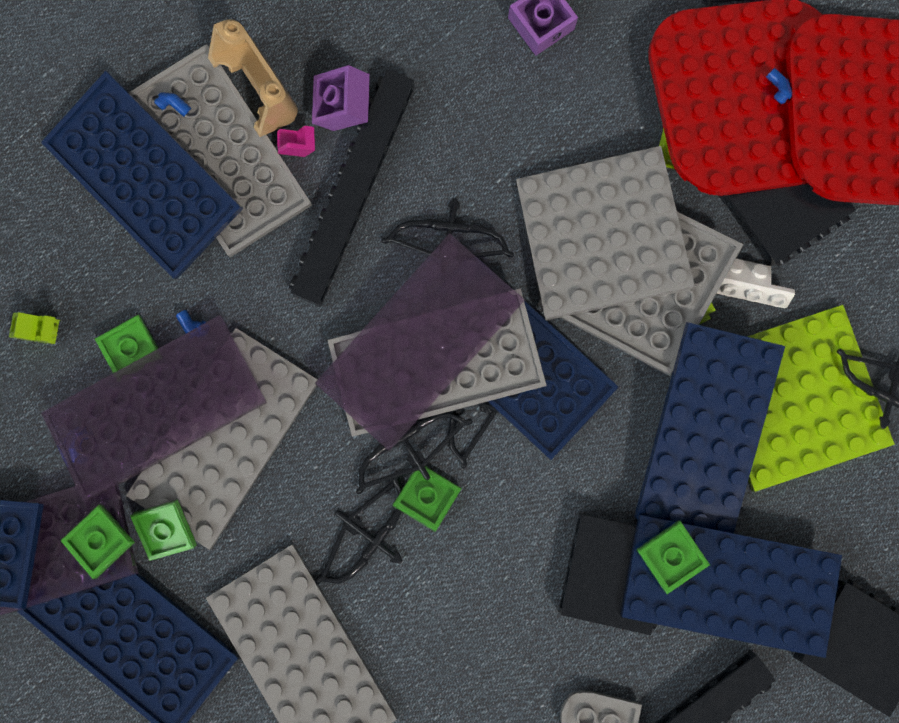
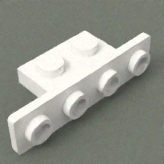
[716,259,795,308]

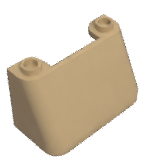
[208,19,298,137]

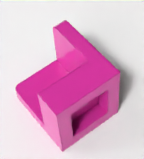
[277,126,315,157]

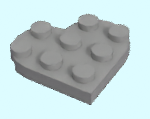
[560,690,642,723]

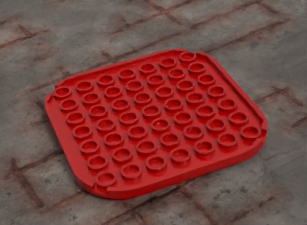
[648,0,822,196]
[786,14,899,206]

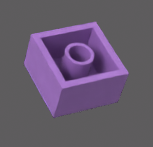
[508,0,578,56]
[312,65,370,131]

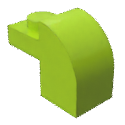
[9,312,60,344]

